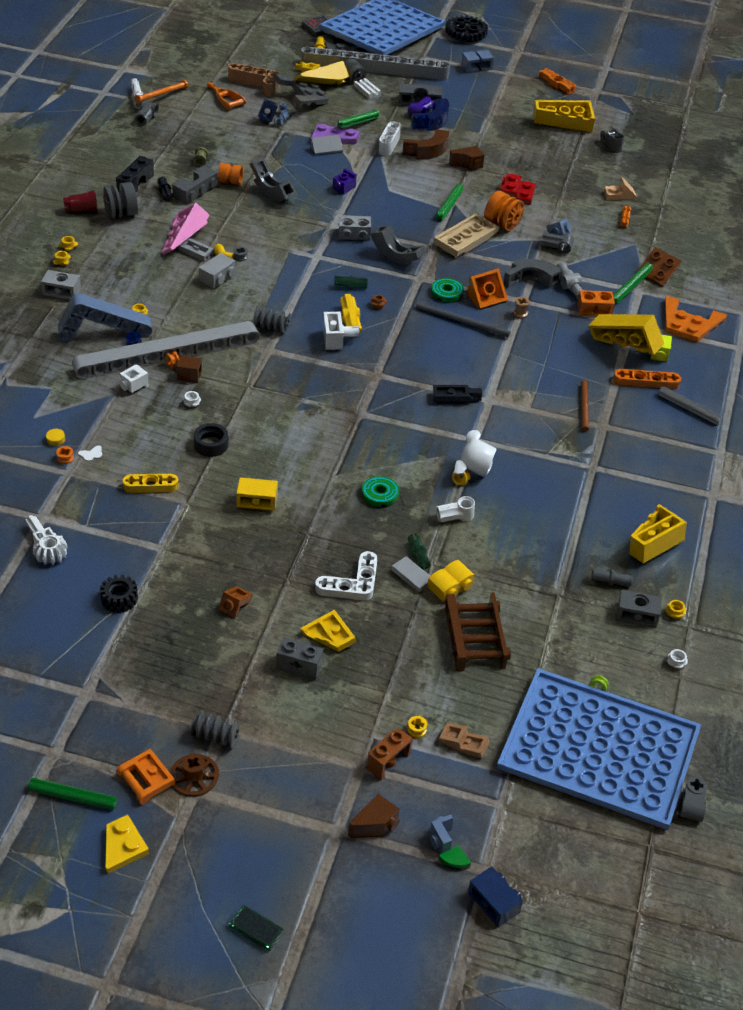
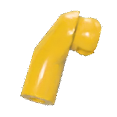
[214,244,234,259]

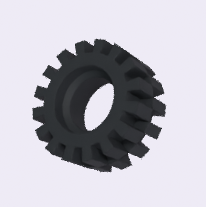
[100,575,138,613]

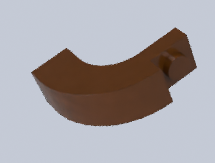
[402,129,449,160]

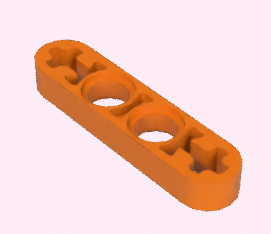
[613,369,682,389]

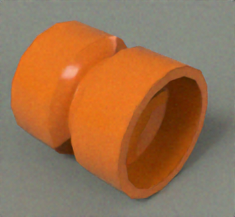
[218,162,243,186]

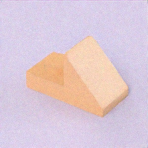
[604,177,637,200]

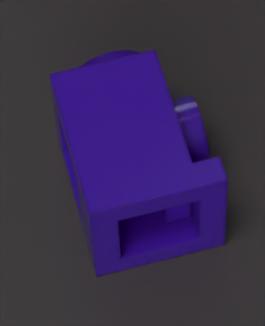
[333,168,357,194]

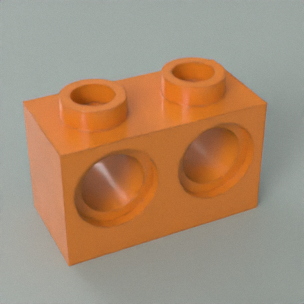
[577,290,615,316]

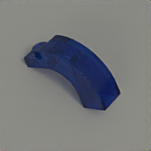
[411,98,450,131]

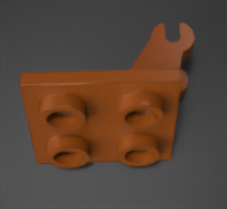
[637,247,682,287]

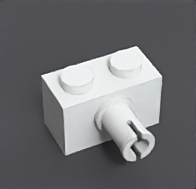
[323,312,359,350]

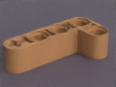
[228,63,280,97]

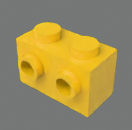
[237,477,278,511]

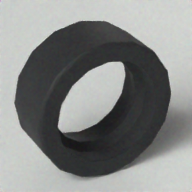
[193,423,229,457]

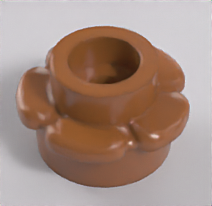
[370,294,387,310]

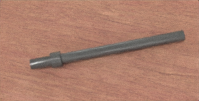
[416,302,511,337]

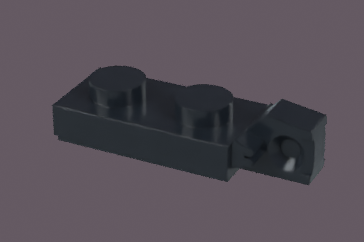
[433,385,482,402]

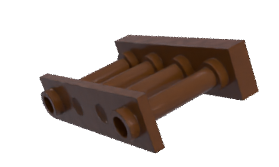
[445,592,511,671]

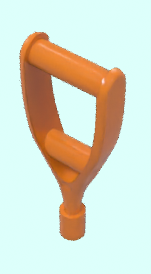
[207,82,246,110]

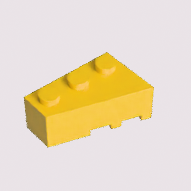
[629,504,687,563]

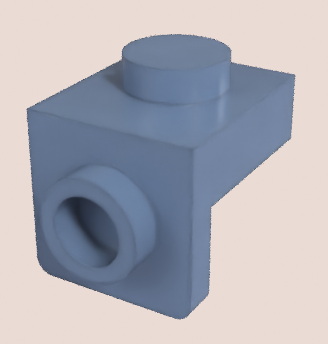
[546,218,571,235]
[429,815,454,854]

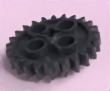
[445,15,488,42]

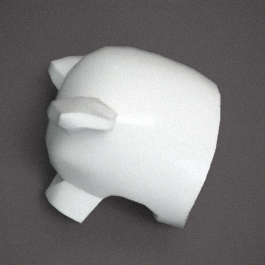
[454,430,496,477]

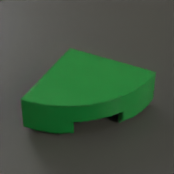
[438,845,471,870]

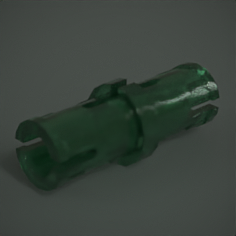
[334,275,368,289]
[408,533,431,570]

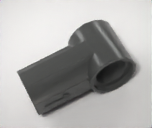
[135,101,159,126]
[541,232,574,254]

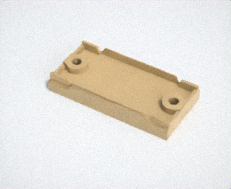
[434,213,499,258]

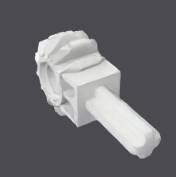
[26,515,68,565]

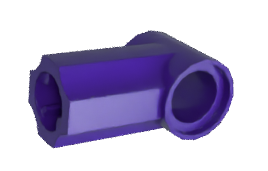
[408,97,434,120]

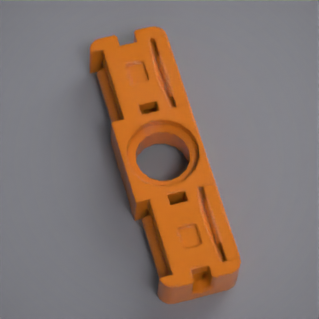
[538,68,576,95]

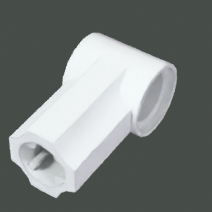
[436,496,475,522]

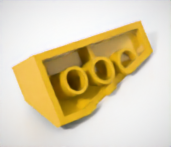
[293,61,349,85]

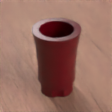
[63,190,98,213]

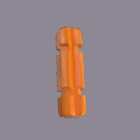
[620,205,631,228]

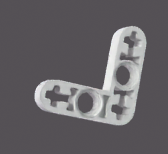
[315,551,377,600]

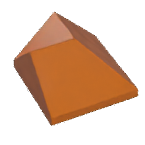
[467,268,508,309]

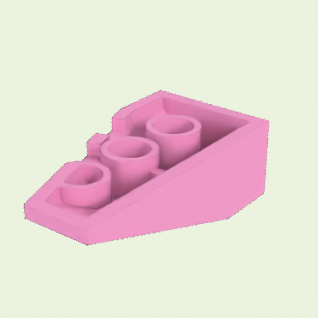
[161,202,209,255]

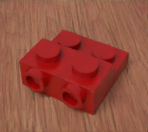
[500,174,536,205]

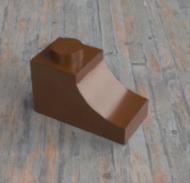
[449,146,484,170]

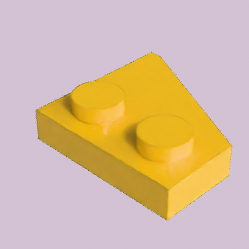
[300,609,356,652]
[106,814,149,874]

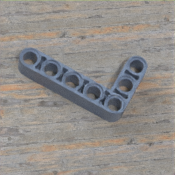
[58,293,152,342]

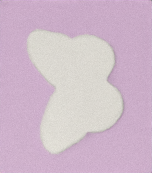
[78,446,102,460]

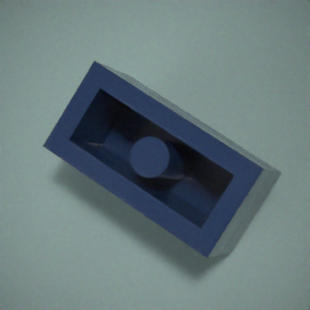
[468,866,523,928]

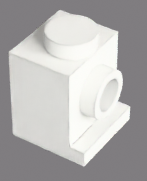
[120,364,149,393]

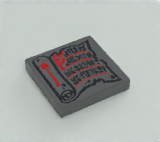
[302,15,329,36]

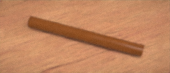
[581,380,589,432]

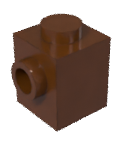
[174,355,202,383]

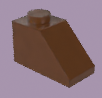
[348,793,400,838]

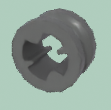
[233,246,248,261]

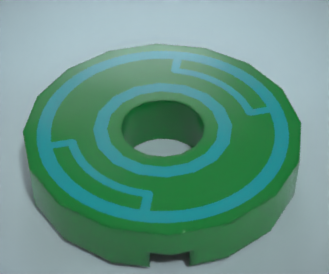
[431,278,464,302]
[362,476,399,507]

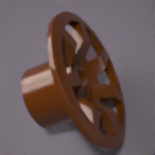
[170,753,219,796]

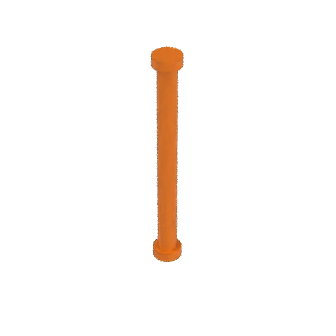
[134,80,188,104]

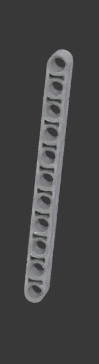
[301,47,450,80]
[72,321,260,379]

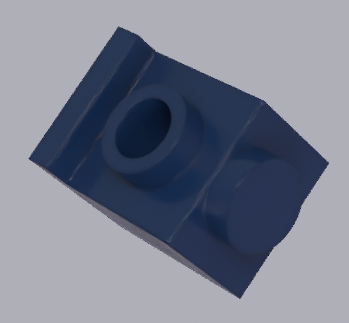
[258,98,278,123]

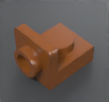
[219,586,253,618]

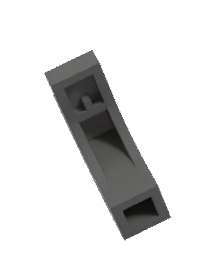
[250,157,297,201]
[370,225,427,266]
[504,259,562,288]

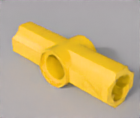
[340,294,362,334]

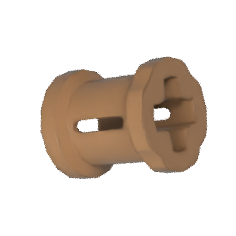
[513,297,530,319]

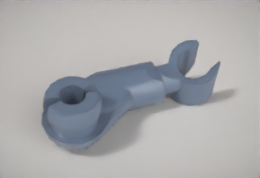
[274,103,289,125]

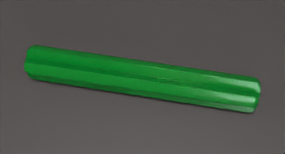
[337,110,380,129]
[436,184,464,221]
[613,263,653,304]
[28,778,117,810]

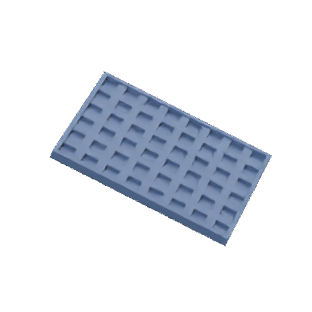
[319,0,446,55]

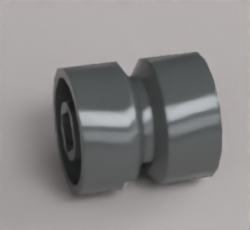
[344,59,367,84]

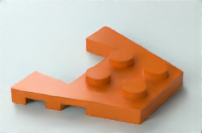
[664,296,727,342]

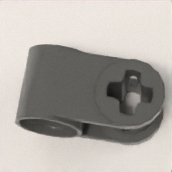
[600,128,624,152]
[679,776,707,822]

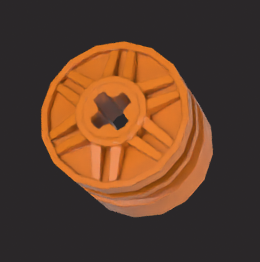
[484,191,524,231]

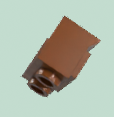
[365,728,413,781]

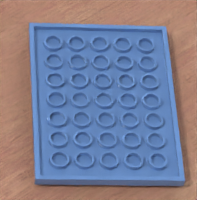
[496,668,702,830]

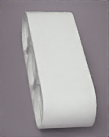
[378,121,401,156]

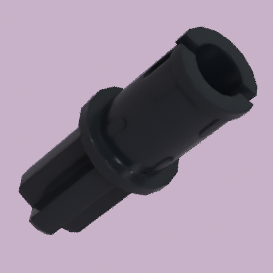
[157,177,173,200]

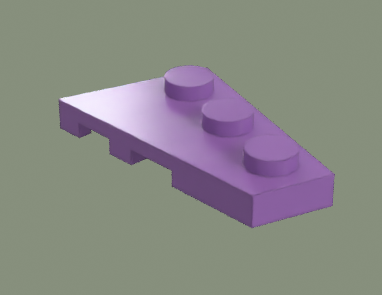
[310,124,360,144]

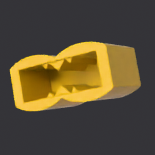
[427,560,474,602]

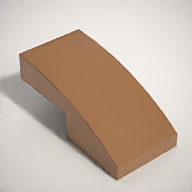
[439,722,490,759]

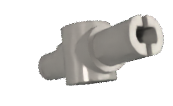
[557,262,582,300]

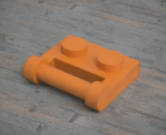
[116,749,175,805]

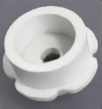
[183,391,201,408]
[667,649,688,668]

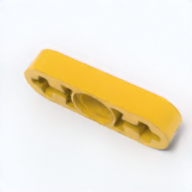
[123,474,179,493]

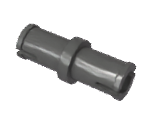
[591,568,633,588]

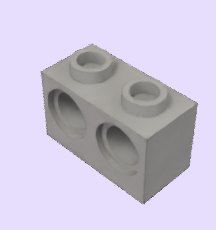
[339,215,371,240]

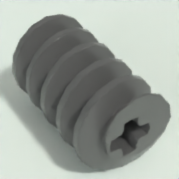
[254,306,291,334]
[190,710,239,748]

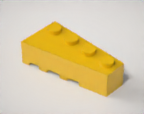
[532,100,595,133]
[588,314,664,355]

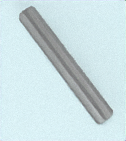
[658,386,722,425]

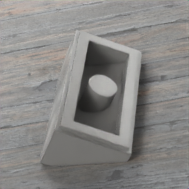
[311,135,343,155]

